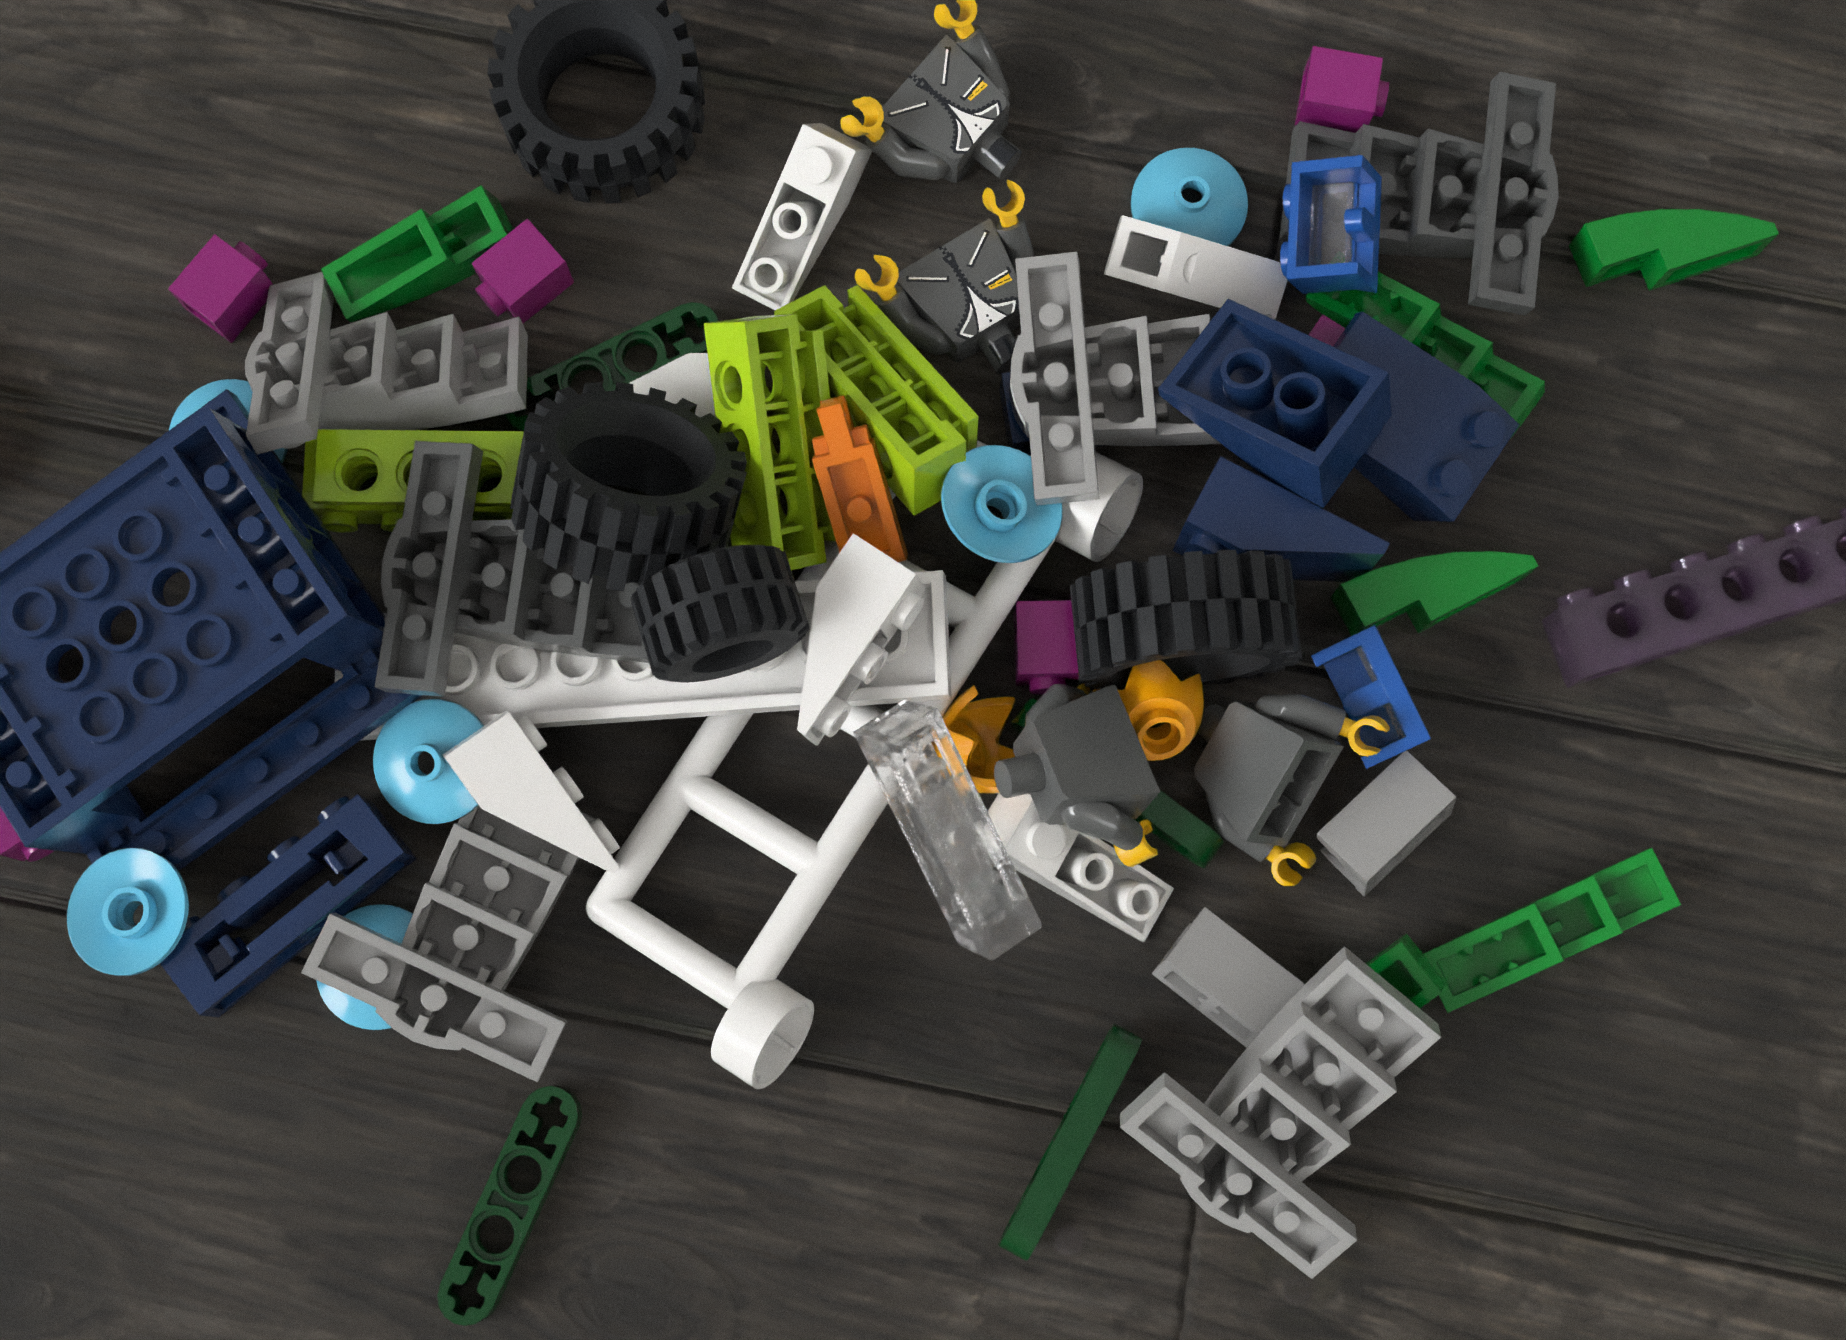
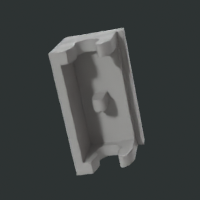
[1316,750,1456,897]
[1151,907,1305,1048]

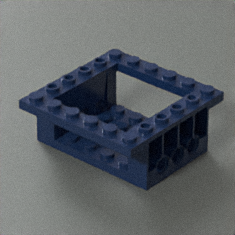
[0,389,422,871]

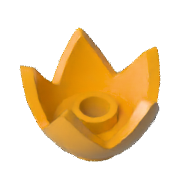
[1093,660,1204,761]
[930,685,1015,794]

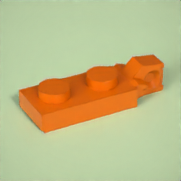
[812,395,908,562]

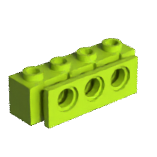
[774,285,979,516]
[704,314,836,570]
[302,429,524,532]

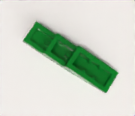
[1306,252,1545,438]
[1423,847,1681,1013]

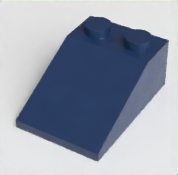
[1158,299,1392,508]
[1333,312,1520,522]
[1172,456,1390,582]

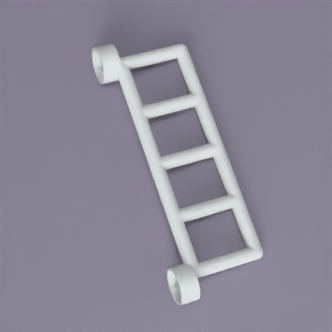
[586,440,1143,1089]

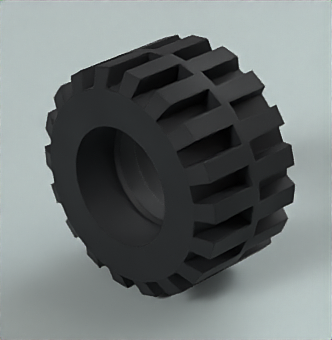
[630,545,809,683]

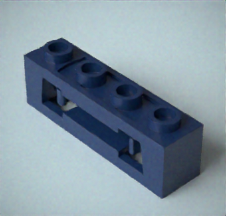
[160,794,417,1018]

